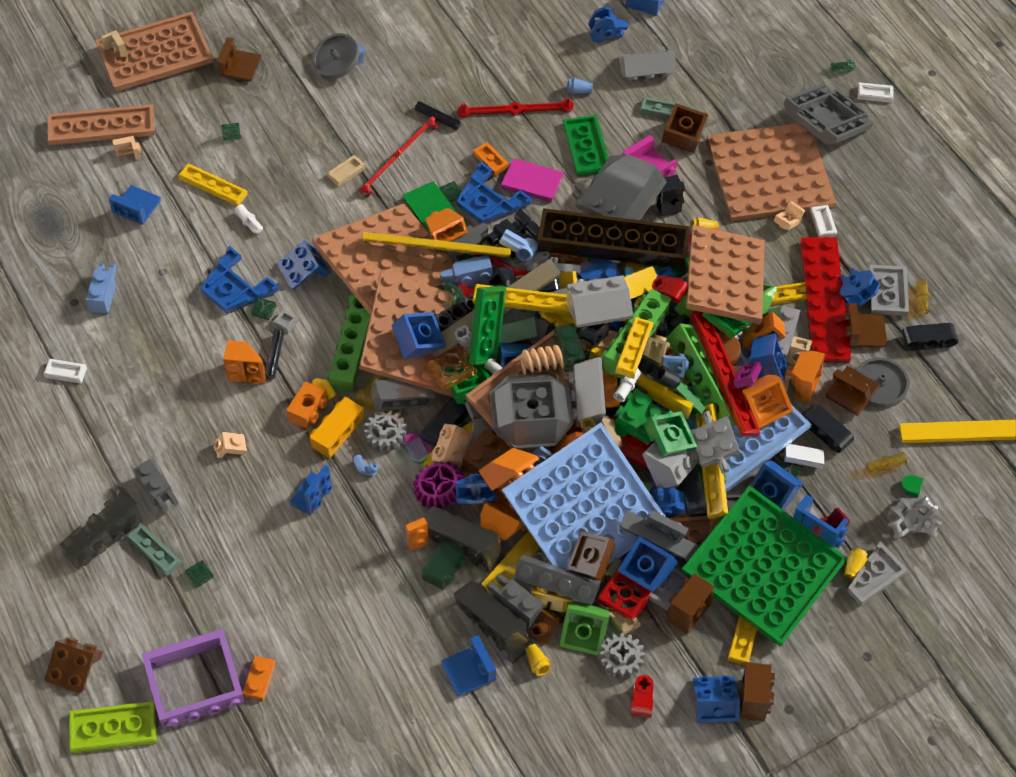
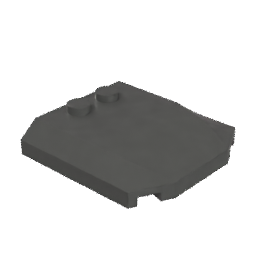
[784,84,873,144]
[575,154,667,220]

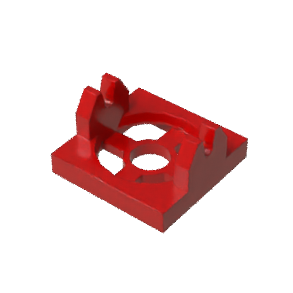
[597,568,652,622]

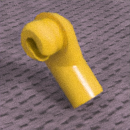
[311,378,337,400]

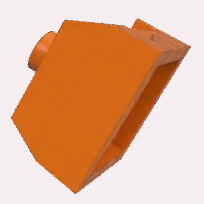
[786,351,825,404]
[742,375,793,428]
[480,499,526,541]

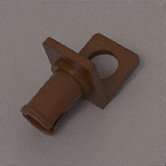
[529,608,565,645]

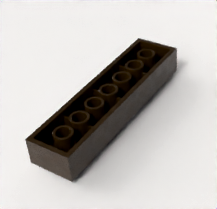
[538,208,690,269]

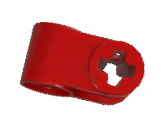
[652,276,689,303]
[630,675,654,718]

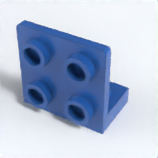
[109,185,161,225]
[277,240,331,290]
[290,464,332,515]
[441,635,496,697]
[692,675,740,723]

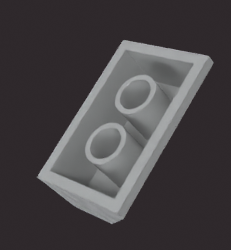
[618,50,676,80]
[566,275,633,328]
[762,306,801,361]
[568,357,606,427]
[642,441,700,489]

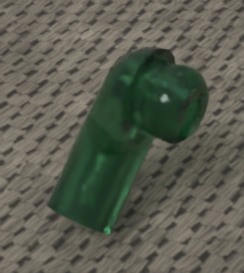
[830,59,855,72]
[444,282,465,304]

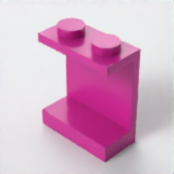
[622,135,677,177]

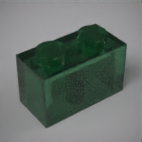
[553,323,585,372]
[422,539,466,591]

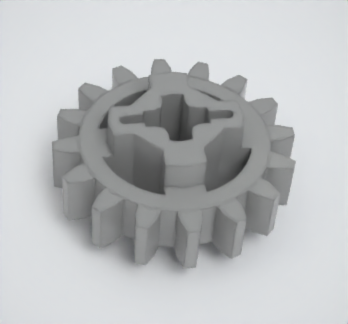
[364,410,407,450]
[599,633,645,678]

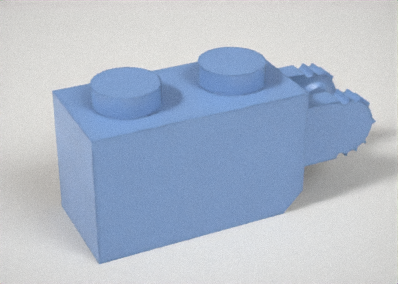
[440,255,493,289]
[86,262,117,314]

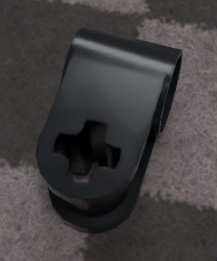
[577,322,610,347]

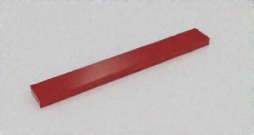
[690,311,761,437]

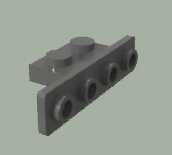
[620,510,699,562]

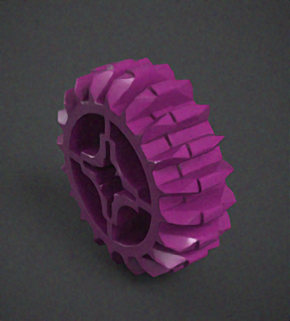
[413,460,465,512]

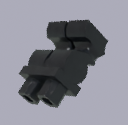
[487,209,540,258]

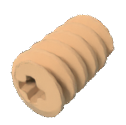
[521,345,564,375]

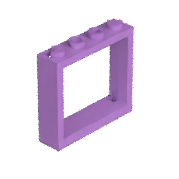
[142,629,245,729]

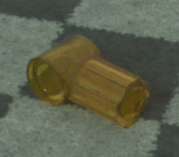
[354,374,388,411]

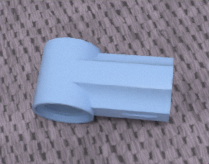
[499,229,538,262]

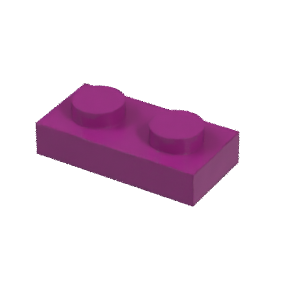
[733,361,762,389]

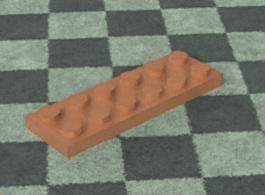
[48,104,155,145]

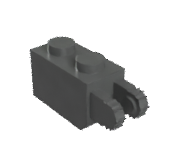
[443,223,489,263]
[133,459,179,513]
[486,574,543,629]

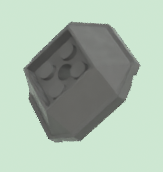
[490,374,574,451]

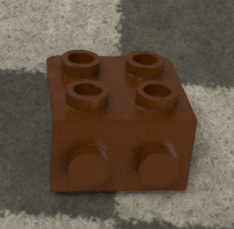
[844,303,887,347]
[45,637,103,693]

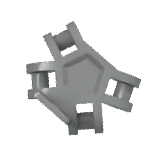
[888,496,942,539]

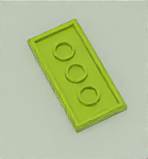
[69,701,157,753]

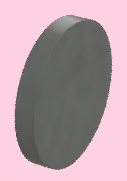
[312,33,360,79]
[526,257,581,274]
[856,357,910,408]

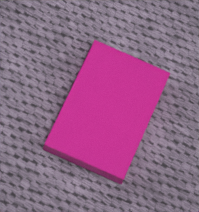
[501,158,563,202]

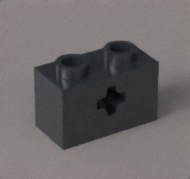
[655,174,685,217]

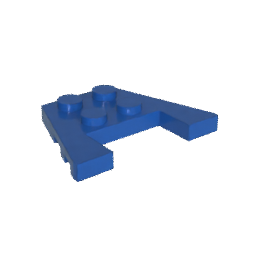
[456,162,532,224]
[200,246,279,313]

